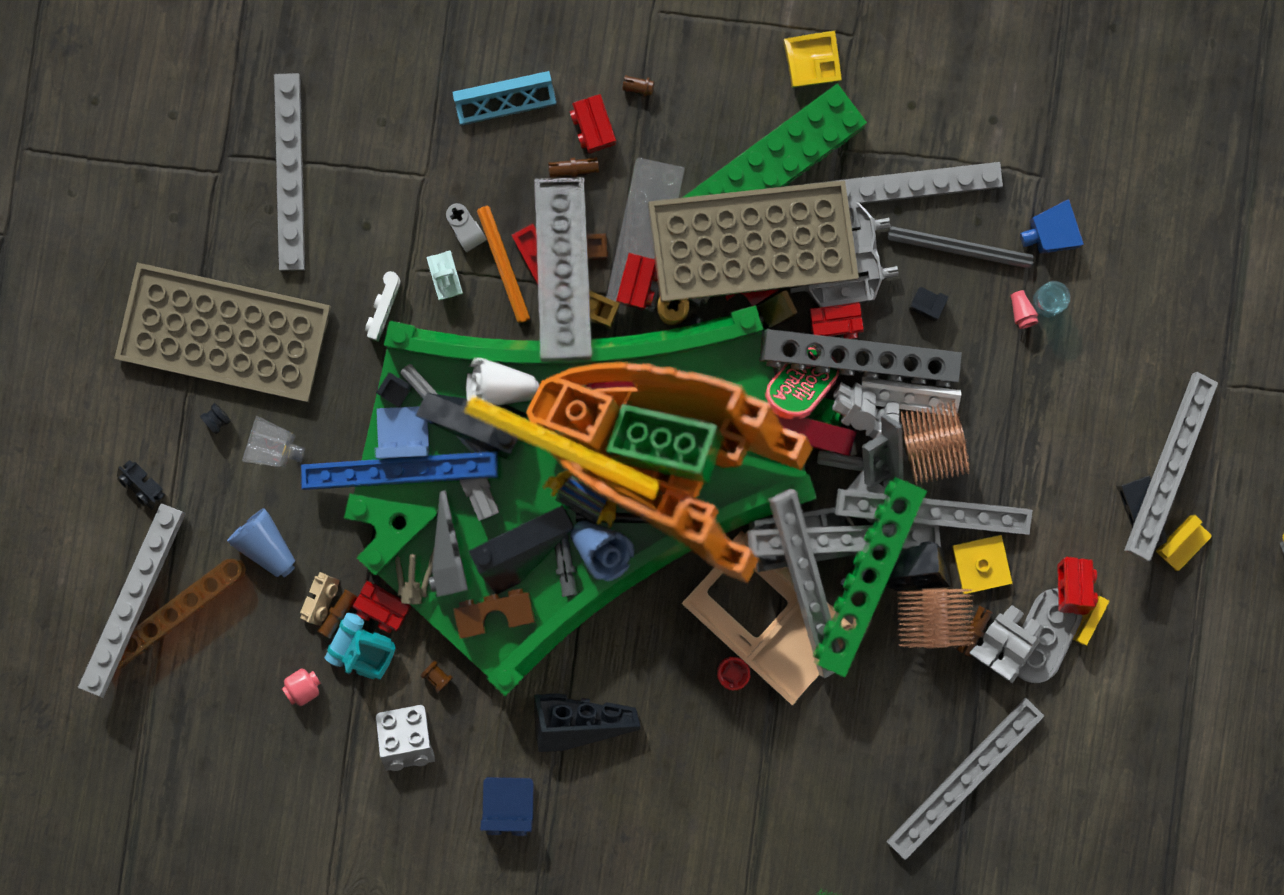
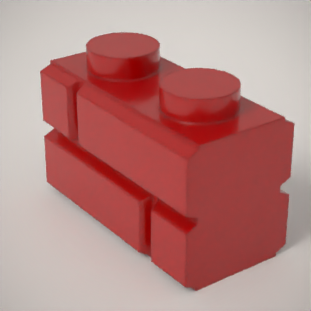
[569,94,616,153]
[616,253,658,310]
[809,302,864,339]
[1057,557,1098,615]
[352,581,412,633]

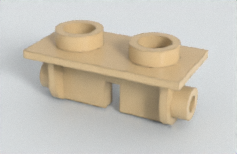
[300,572,340,626]

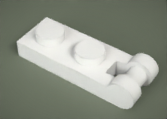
[365,271,401,342]

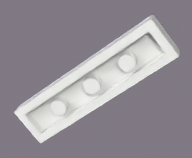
[861,377,961,416]

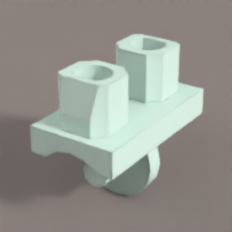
[426,251,463,301]

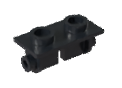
[117,460,165,510]

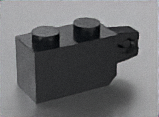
[1117,476,1168,547]

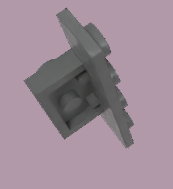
[862,413,904,488]

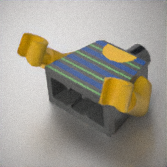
[543,470,616,528]

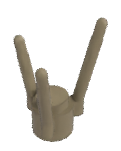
[395,547,435,604]

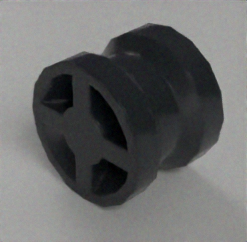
[200,403,231,434]

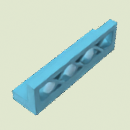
[453,71,556,125]

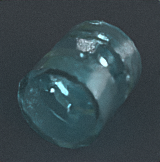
[1033,281,1070,317]

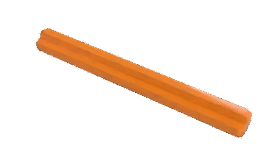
[477,206,530,323]

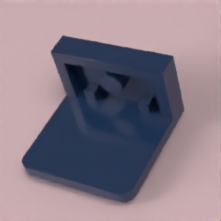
[481,777,534,836]

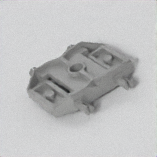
[790,202,898,308]

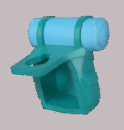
[325,613,395,679]

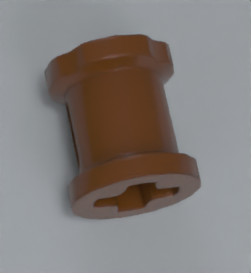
[420,661,453,693]

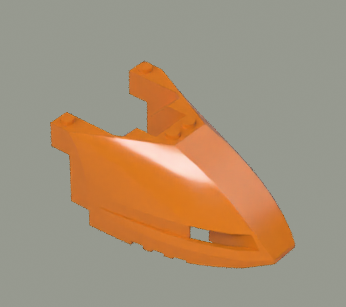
[526,363,812,583]

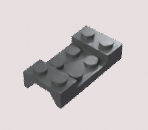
[748,507,857,572]

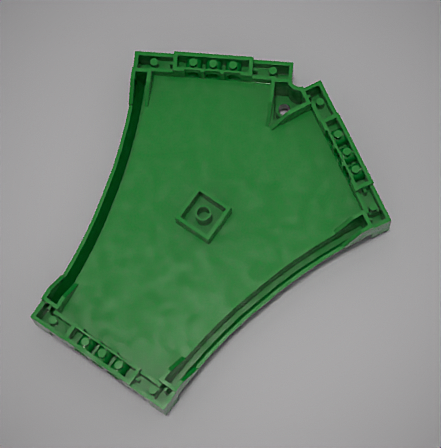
[344,306,816,696]

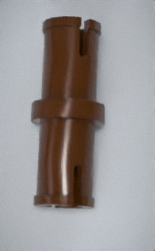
[548,157,599,178]
[318,589,358,639]
[956,606,993,657]

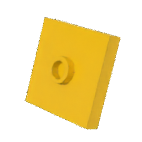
[952,535,1013,594]

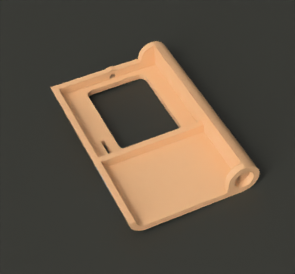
[682,530,852,705]

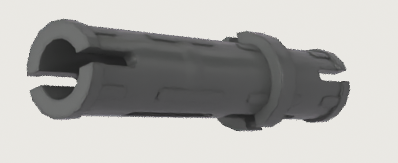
[554,535,578,597]

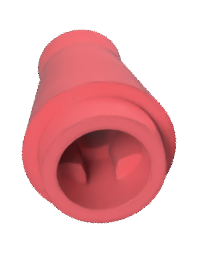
[1010,290,1038,329]

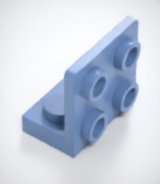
[375,406,430,459]

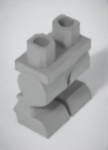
[832,382,899,439]
[970,605,1043,683]

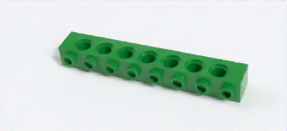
[813,478,927,677]

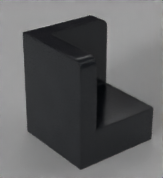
[909,287,949,321]
[376,372,413,407]

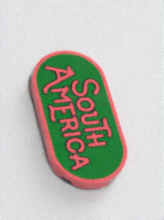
[765,348,839,419]

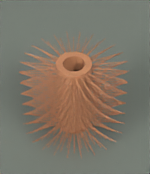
[901,401,969,485]
[897,588,974,648]

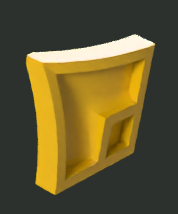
[783,31,842,87]

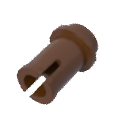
[622,75,654,97]

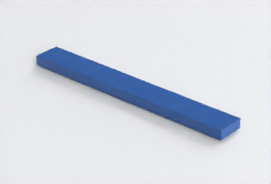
[301,451,498,490]

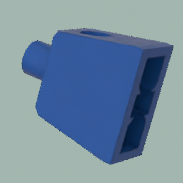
[1020,200,1083,253]

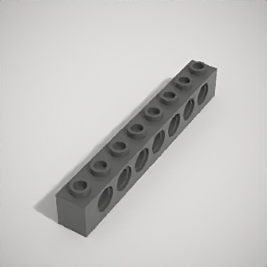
[759,329,962,387]

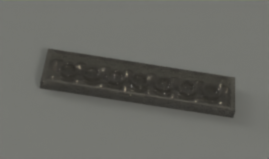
[535,177,592,362]

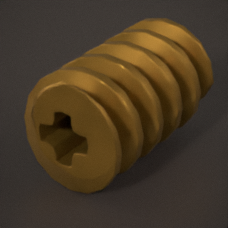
[658,298,689,325]

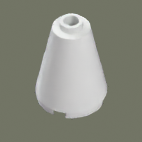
[466,358,539,406]

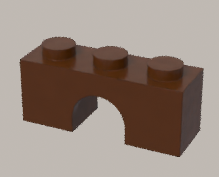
[454,588,536,639]

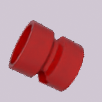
[717,656,750,690]

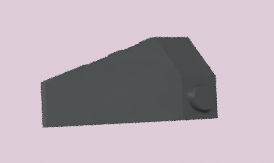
[429,491,468,596]

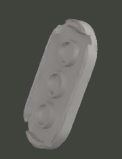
[1018,588,1082,683]

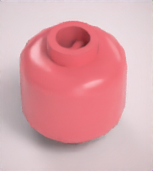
[282,669,321,706]

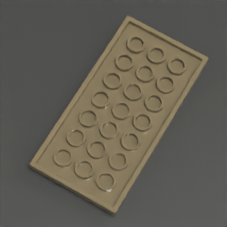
[647,180,859,302]
[114,263,331,402]

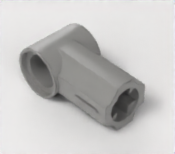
[460,478,499,521]

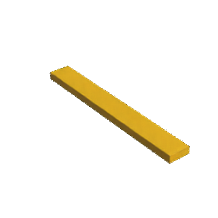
[464,396,659,499]

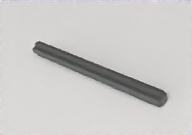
[888,226,1034,268]

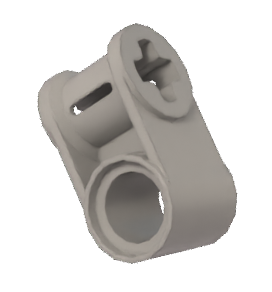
[446,203,487,253]

